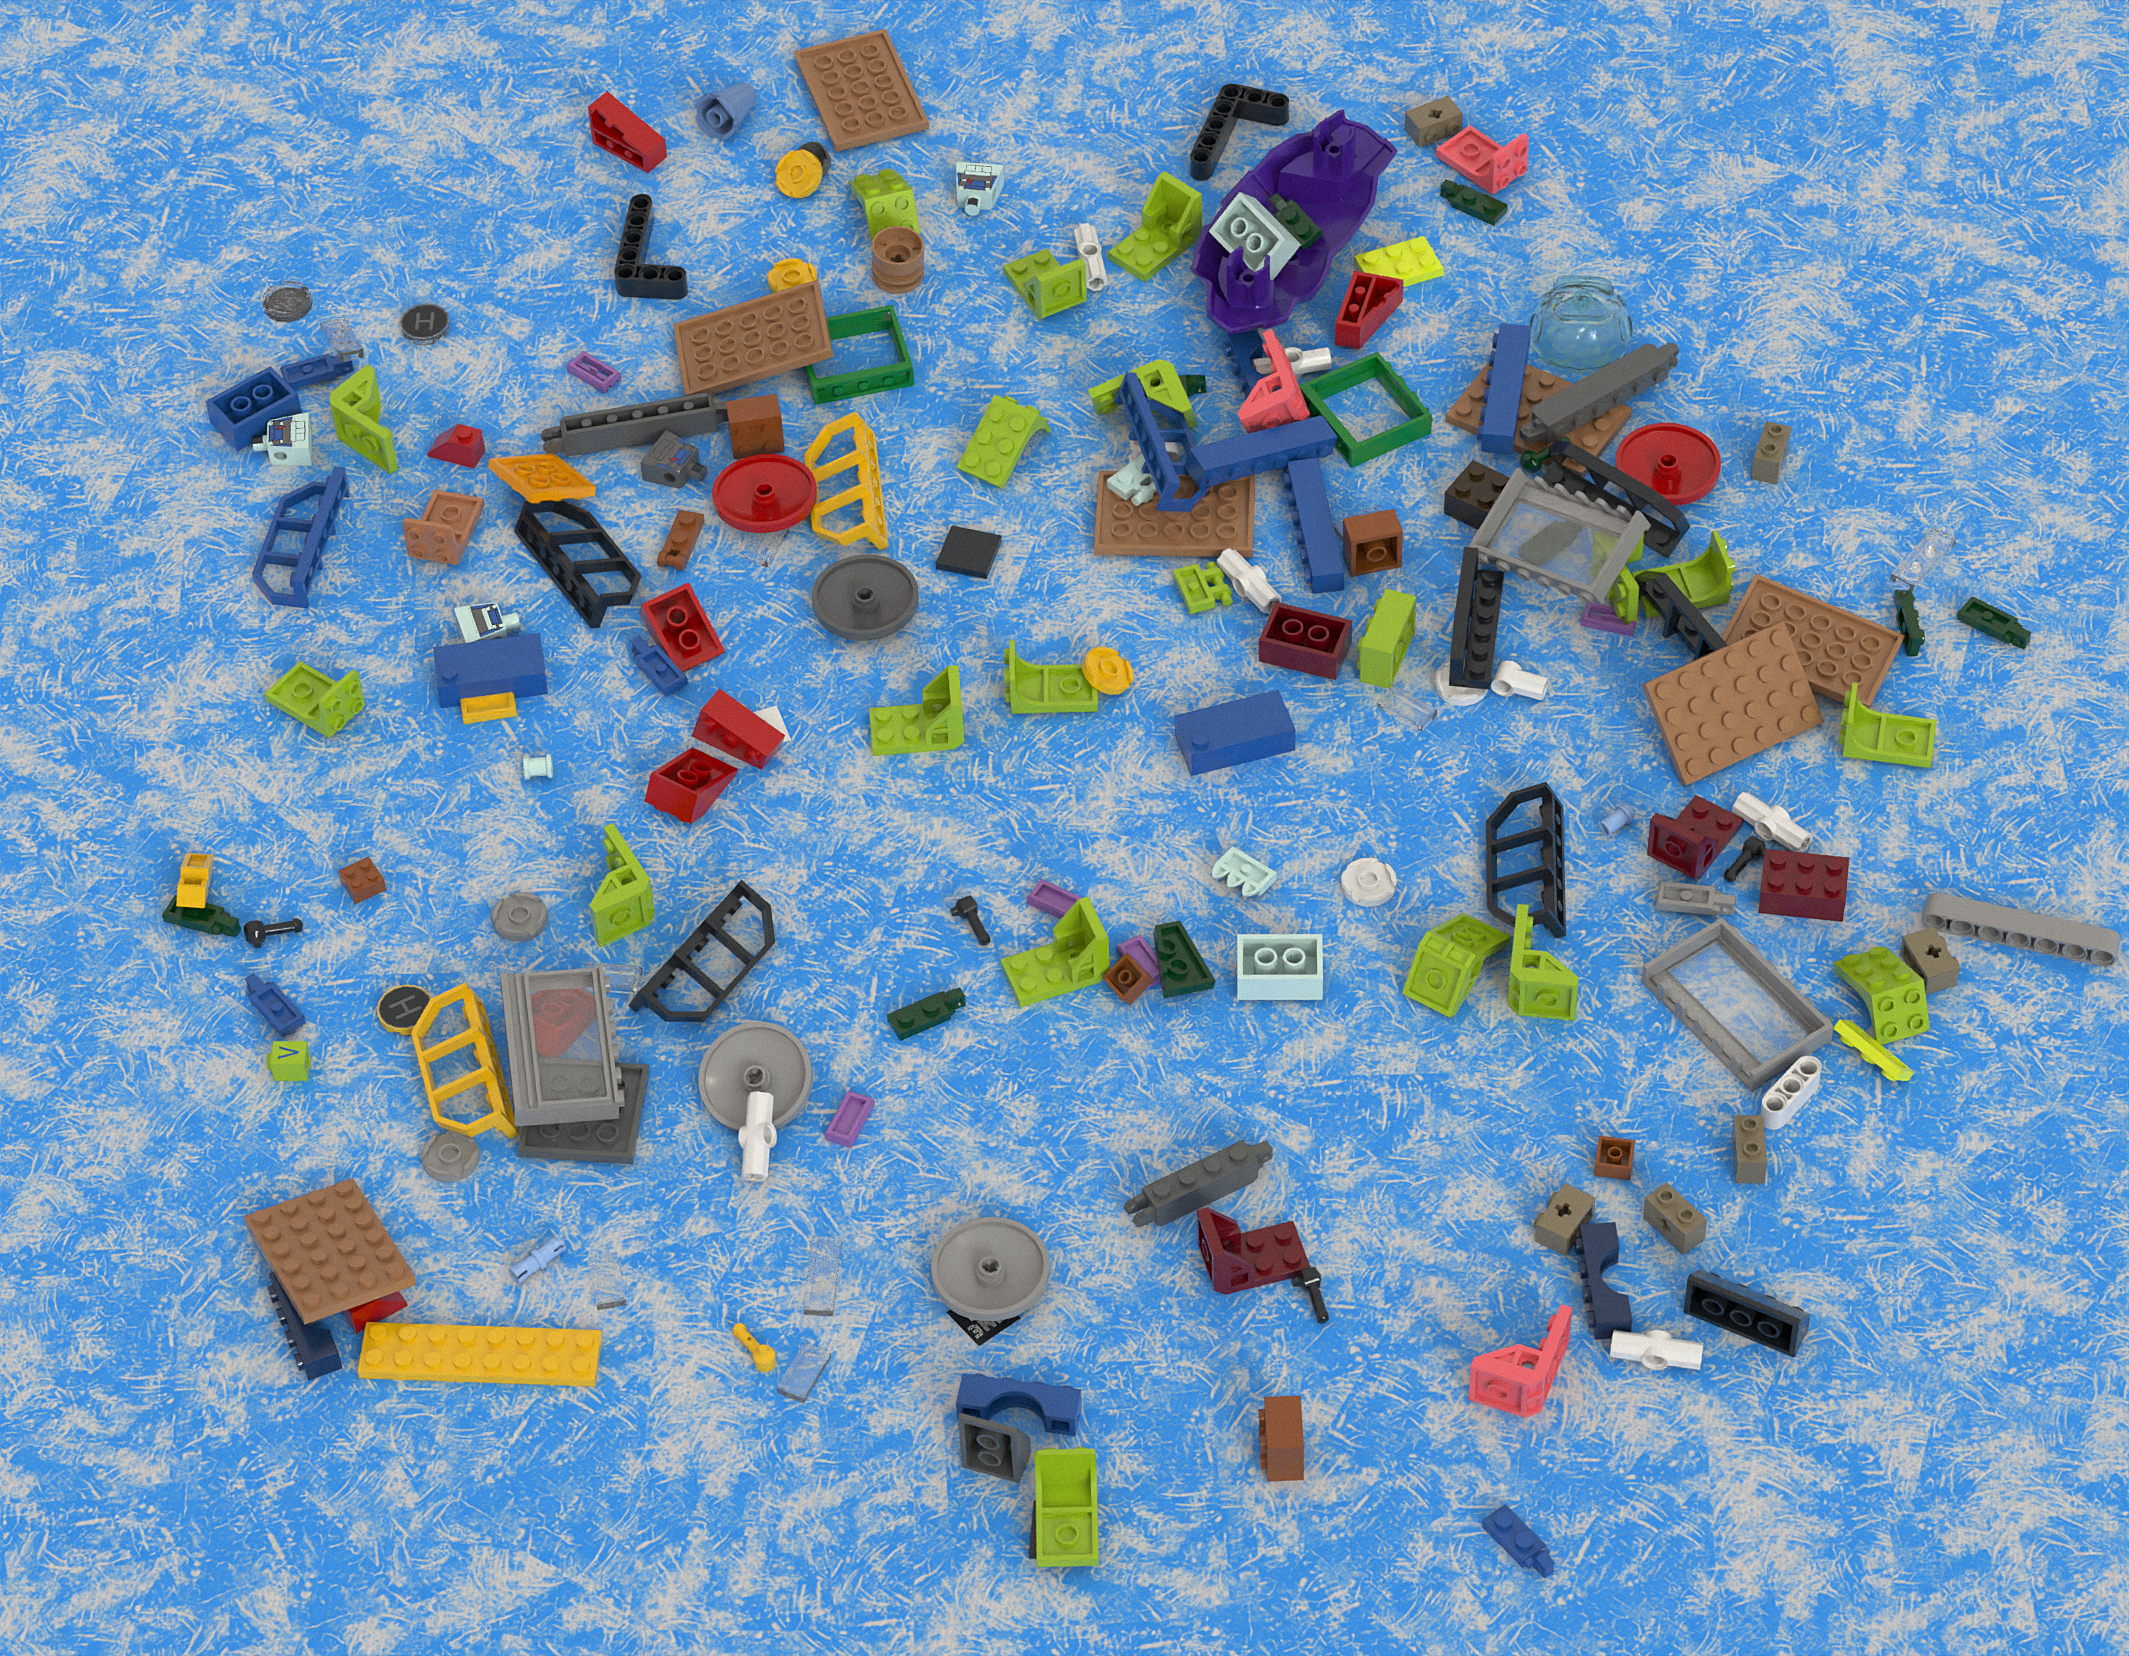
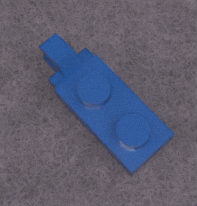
[280,353,354,389]
[631,636,688,697]
[245,973,306,1037]
[1482,1504,1555,1578]

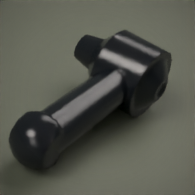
[1723,835,1766,882]
[950,895,991,946]
[244,918,303,948]
[1291,1267,1329,1324]

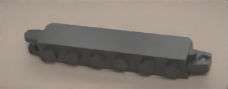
[1519,342,1679,445]
[541,392,728,457]

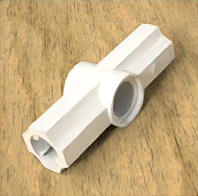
[1074,223,1107,291]
[1252,347,1332,380]
[1217,548,1282,615]
[1732,792,1813,853]
[738,1091,777,1182]
[1610,1330,1704,1370]

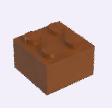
[725,394,785,459]
[1342,509,1403,577]
[1258,1395,1304,1482]

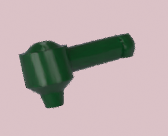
[1520,437,1572,473]

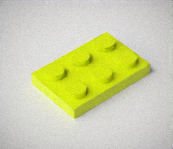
[1354,236,1444,287]

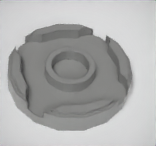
[492,892,548,941]
[421,1130,480,1183]

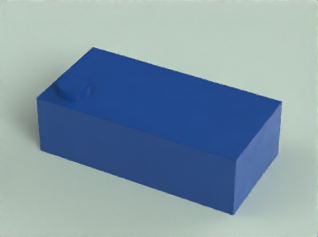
[433,633,548,708]
[1175,690,1296,776]

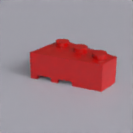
[588,91,667,173]
[1335,271,1403,349]
[691,688,785,770]

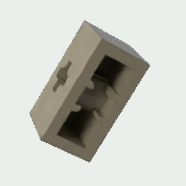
[1405,96,1463,147]
[1751,421,1792,485]
[1900,927,1960,995]
[1731,1115,1767,1183]
[1643,1182,1707,1255]
[1533,1183,1596,1256]

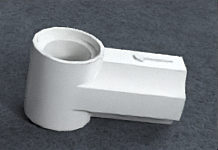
[1491,660,1549,701]

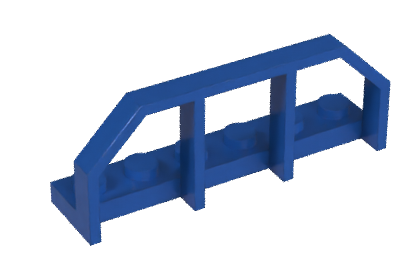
[1114,372,1210,512]
[252,466,350,609]

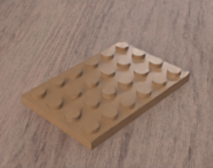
[794,29,929,152]
[673,280,834,396]
[1446,362,1632,478]
[1094,471,1255,557]
[1721,574,1905,709]
[1641,621,1824,786]
[243,1178,416,1324]

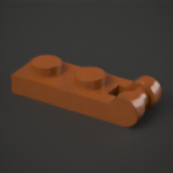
[657,510,705,571]

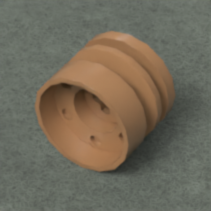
[872,226,924,294]

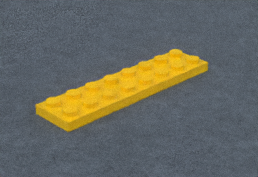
[357,1322,603,1387]

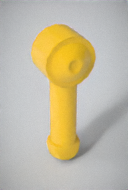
[732,1323,776,1372]

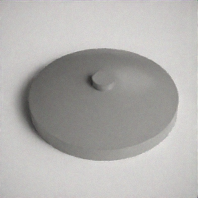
[698,1022,813,1132]
[931,1217,1050,1321]

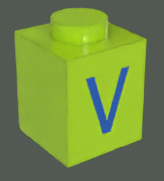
[266,1041,311,1081]

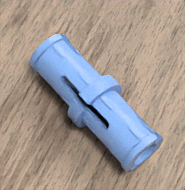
[508,1235,566,1284]

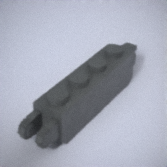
[1123,1140,1273,1228]

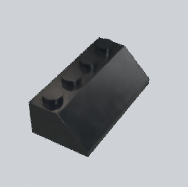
[1684,1269,1811,1357]

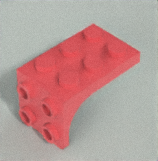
[1435,125,1529,195]

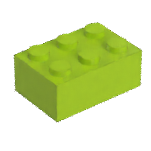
[1357,589,1417,689]

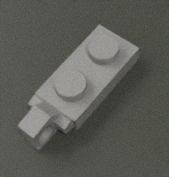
[1656,881,1736,916]

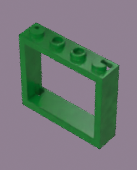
[803,305,914,405]
[1299,352,1433,468]

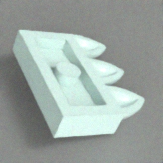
[1212,846,1277,897]

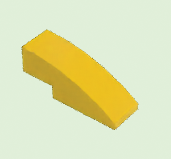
[177,853,214,908]

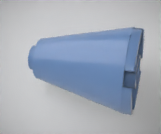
[695,82,757,140]

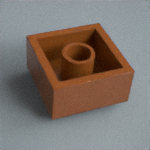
[338,857,386,904]
[1102,952,1154,1005]
[1594,1136,1635,1180]

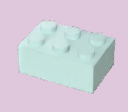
[1209,192,1301,280]
[1237,934,1323,1000]

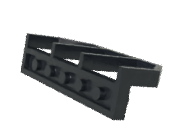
[1542,440,1690,558]
[514,500,642,628]
[1449,547,1504,690]
[1634,570,1727,661]
[1486,782,1566,939]
[628,879,775,1022]

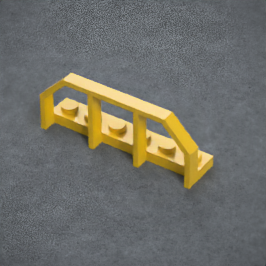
[804,411,889,551]
[411,982,520,1139]

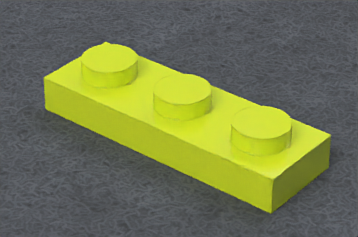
[1833,1019,1914,1082]

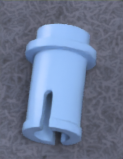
[1598,804,1634,837]

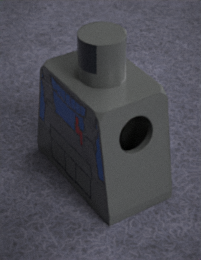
[640,430,707,489]

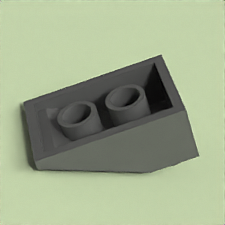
[958,1413,1031,1483]

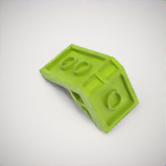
[1108,171,1202,282]
[1003,249,1087,319]
[1088,359,1198,429]
[330,364,398,475]
[869,665,964,756]
[589,823,655,947]
[1000,896,1110,1008]
[1508,904,1579,1021]
[1402,913,1511,1018]

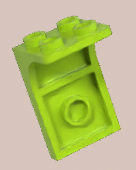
[848,169,920,243]
[956,394,1051,490]
[1632,530,1735,618]
[1592,532,1644,625]
[1004,639,1098,714]
[264,661,365,738]
[1839,682,1937,768]
[1833,946,1930,1045]
[1034,1447,1099,1567]

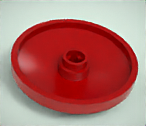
[1615,423,1721,506]
[712,454,817,533]

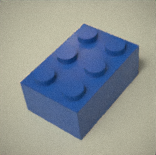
[205,366,302,451]

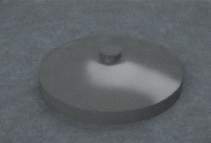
[812,554,919,641]

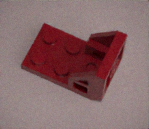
[1647,795,1744,879]
[1197,1207,1310,1295]

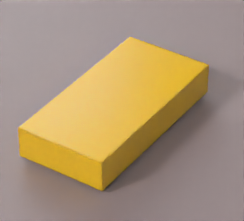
[460,692,517,724]

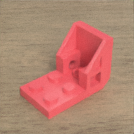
[1238,329,1310,434]
[1469,1304,1572,1418]

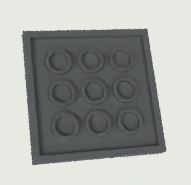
[518,1058,650,1164]

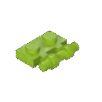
[1173,562,1233,614]

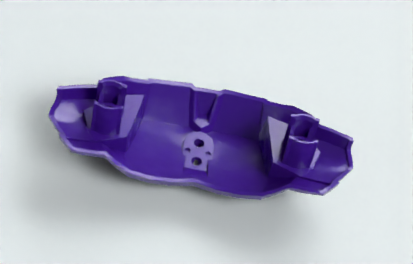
[1190,110,1398,335]

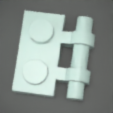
[1107,453,1157,506]

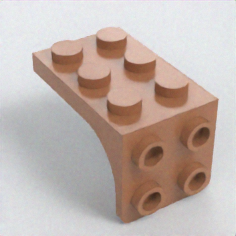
[402,490,485,565]

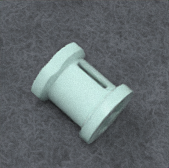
[523,754,553,780]

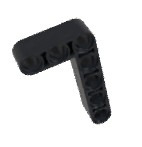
[1190,83,1289,181]
[614,194,688,300]

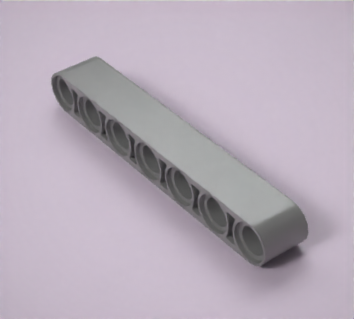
[1922,893,2121,967]

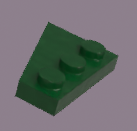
[1153,921,1216,999]

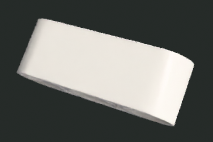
[1760,1056,1822,1130]

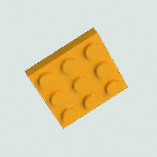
[488,453,597,503]

